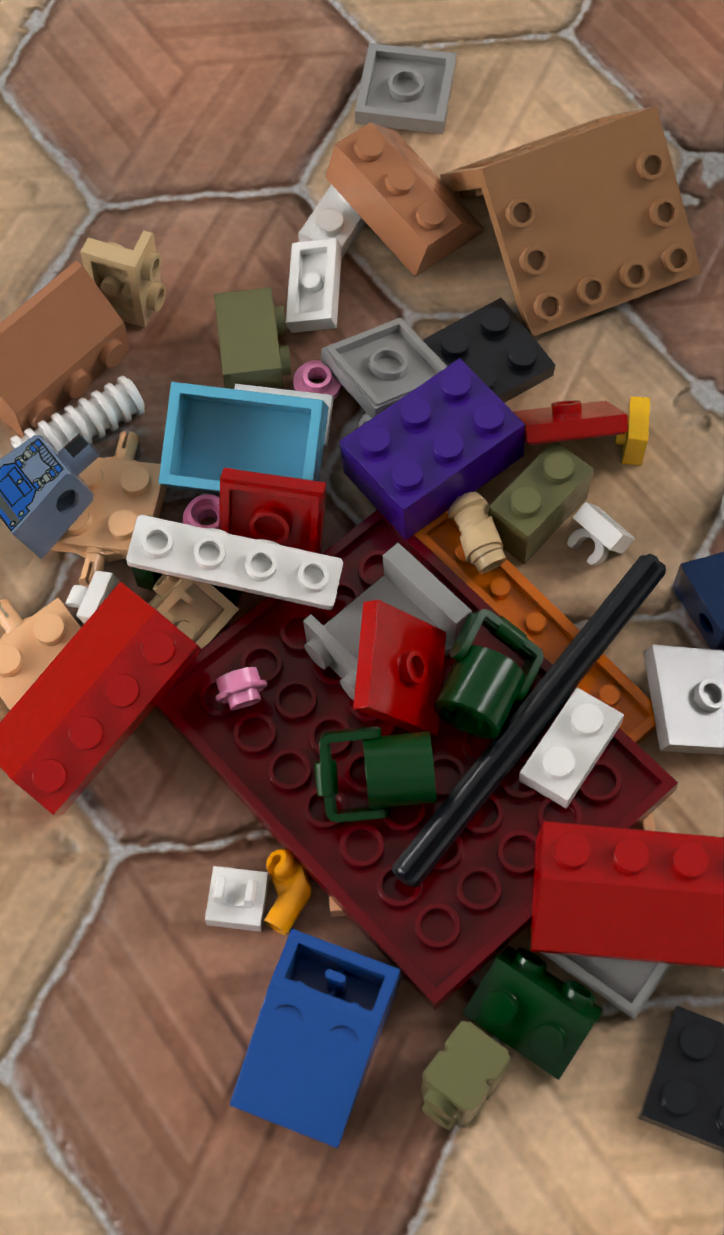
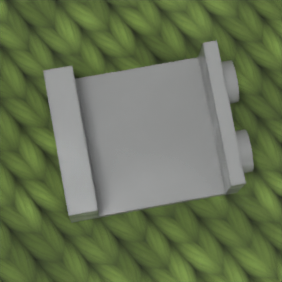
[303,543,472,701]

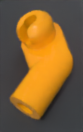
[263,849,312,936]

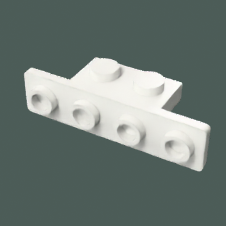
[126,515,343,610]

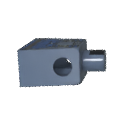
[0,433,100,559]

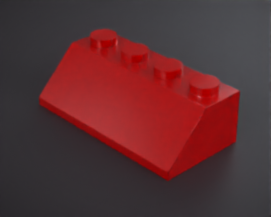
[0,582,203,815]
[530,821,724,969]

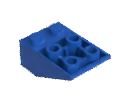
[229,929,400,1149]

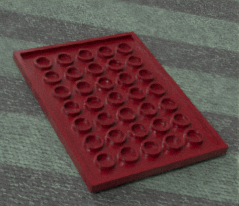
[154,510,678,1010]

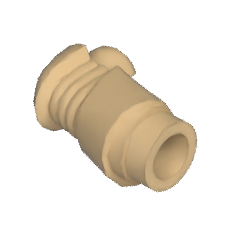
[448,492,507,574]

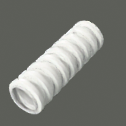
[10,375,145,452]

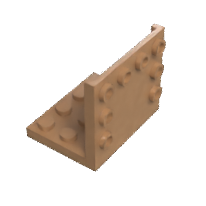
[440,106,702,337]

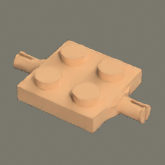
[51,431,167,587]
[0,598,81,710]

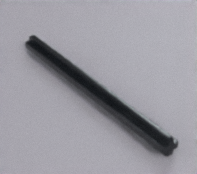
[392,553,666,888]

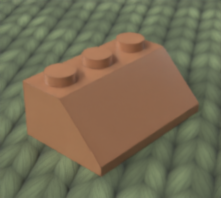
[325,122,484,277]
[0,261,130,437]

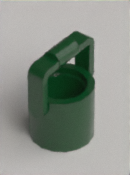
[434,609,543,739]
[314,727,437,822]

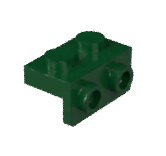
[462,946,603,1080]

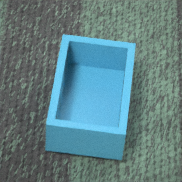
[158,382,329,494]

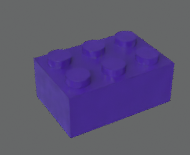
[340,358,525,540]

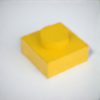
[614,396,650,466]

